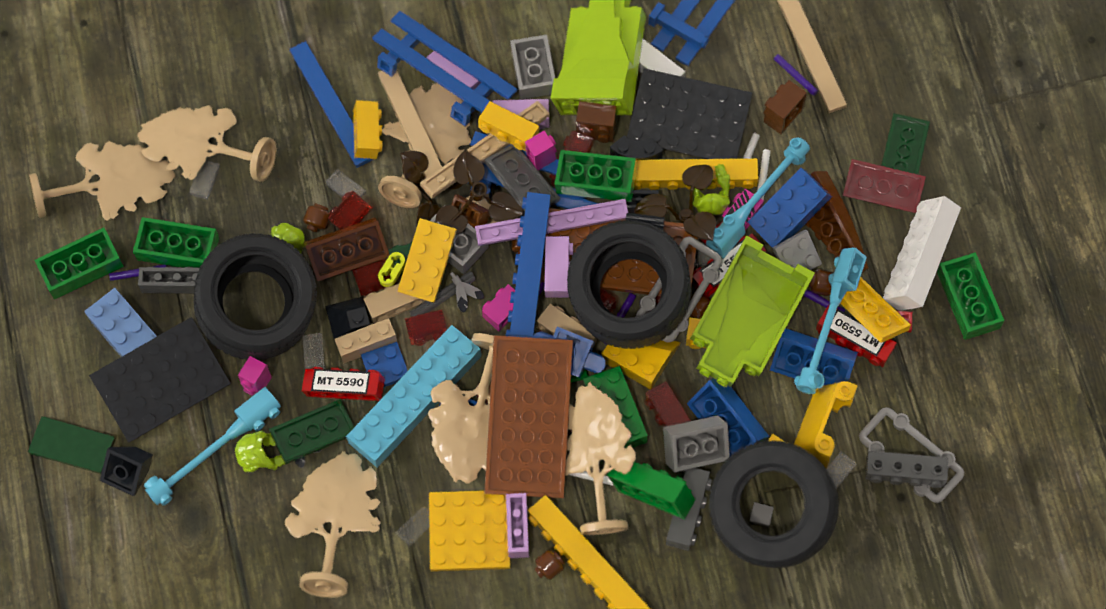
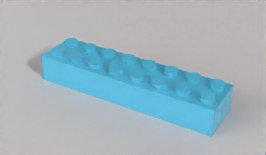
[346,325,482,467]

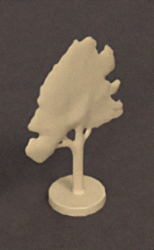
[378,83,471,208]
[137,105,276,182]
[29,141,175,221]
[428,333,494,484]
[565,383,636,535]
[285,451,380,598]

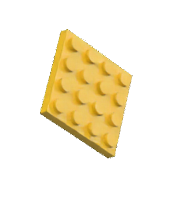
[429,491,510,571]

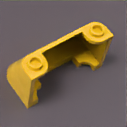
[794,381,858,469]

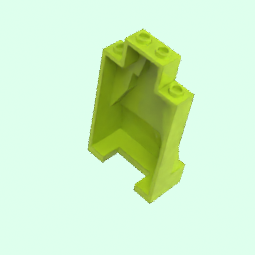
[551,0,646,115]
[690,236,815,387]

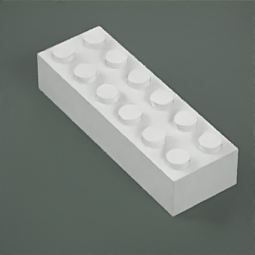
[883,196,961,311]

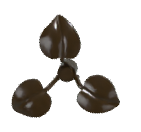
[435,150,523,235]
[400,151,462,225]
[634,164,716,241]

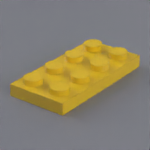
[397,218,457,303]
[840,277,911,343]

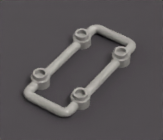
[636,237,722,342]
[859,408,964,503]

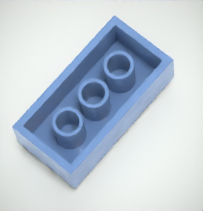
[84,288,157,357]

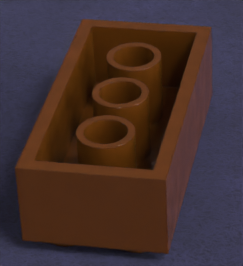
[303,217,390,281]

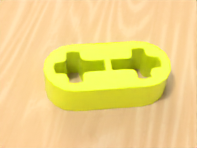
[378,252,406,287]

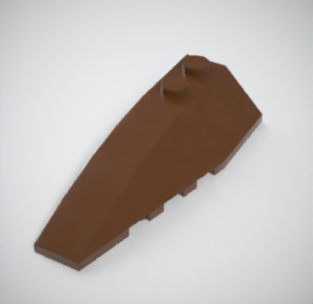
[805,171,868,273]

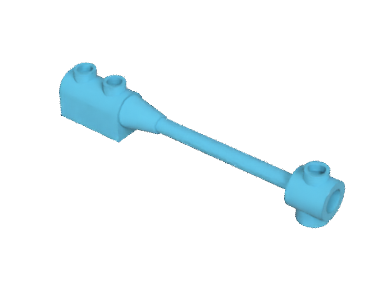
[706,137,810,259]
[795,248,867,394]
[144,387,281,506]

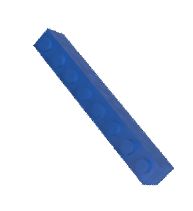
[506,192,551,338]

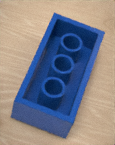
[748,168,832,247]

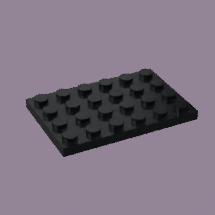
[627,68,753,159]
[89,317,231,443]

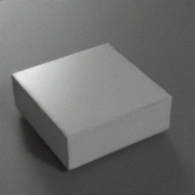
[749,502,774,528]

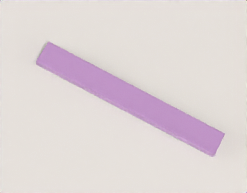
[475,199,628,246]

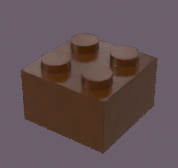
[763,80,807,135]
[576,101,616,143]

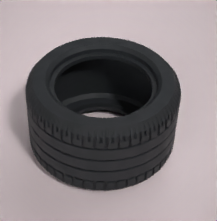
[567,220,691,349]
[194,233,317,360]
[709,440,839,568]

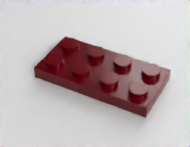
[843,159,926,214]

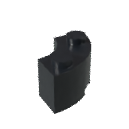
[610,136,663,160]

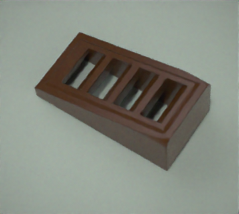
[451,194,490,228]

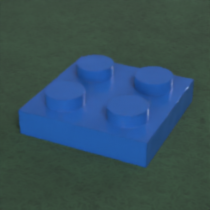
[361,342,408,387]

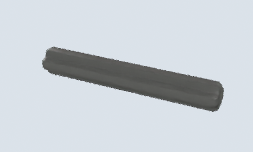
[409,271,476,321]

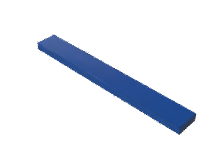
[289,41,373,168]

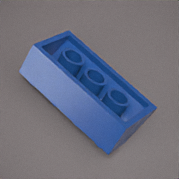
[770,328,858,386]
[687,378,769,457]

